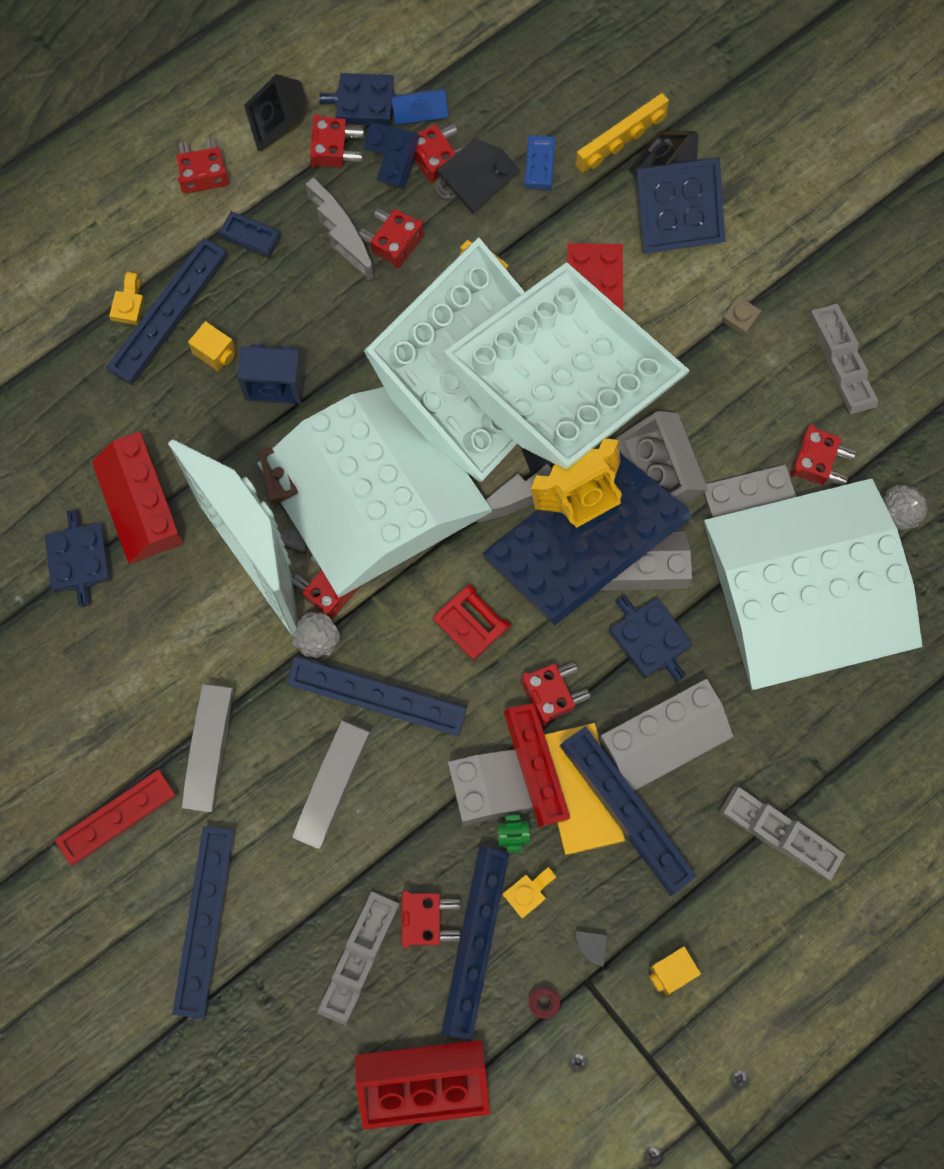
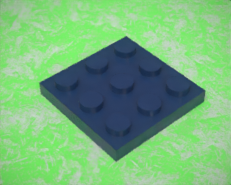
[635,157,726,254]

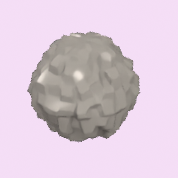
[882,484,928,530]
[292,612,340,658]

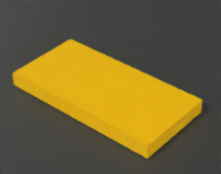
[545,723,625,856]

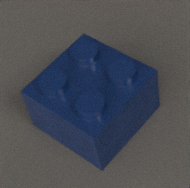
[237,344,305,404]

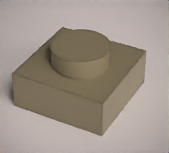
[722,296,762,336]

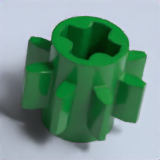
[498,814,530,853]

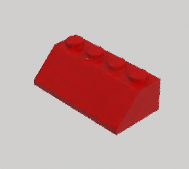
[92,431,184,565]
[355,1040,490,1130]

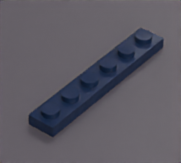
[106,238,228,386]
[287,654,468,736]
[559,726,696,896]
[172,826,235,1019]
[441,846,509,1041]

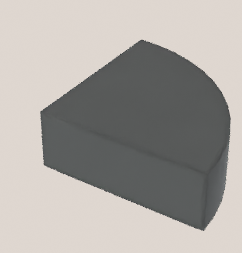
[280,528,308,555]
[576,931,607,967]

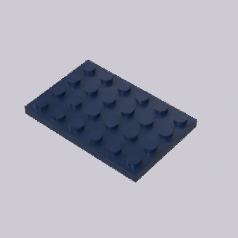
[482,453,692,626]

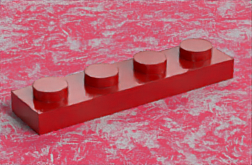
[503,703,571,828]
[55,770,177,867]

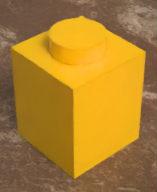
[188,321,236,372]
[649,947,701,995]

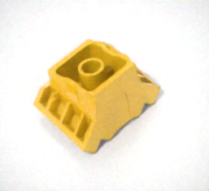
[531,438,622,528]

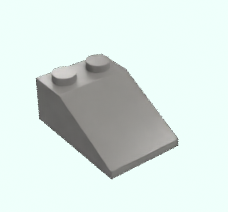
[448,749,533,827]

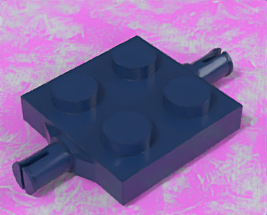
[319,73,395,126]
[45,510,112,607]
[609,595,693,682]

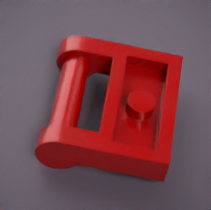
[432,584,512,662]

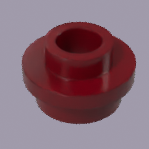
[528,986,560,1019]

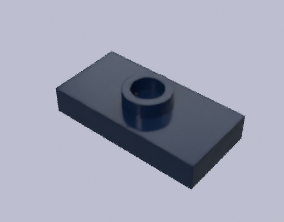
[218,211,281,258]

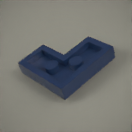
[363,122,420,188]

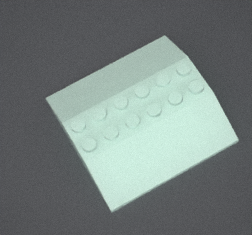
[364,237,525,482]
[443,262,689,470]
[257,387,492,598]
[168,440,298,637]
[703,478,923,691]

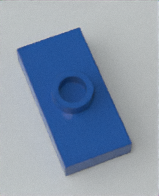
[391,88,448,125]
[524,135,556,190]

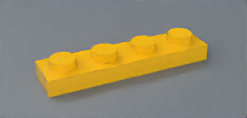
[576,93,669,173]

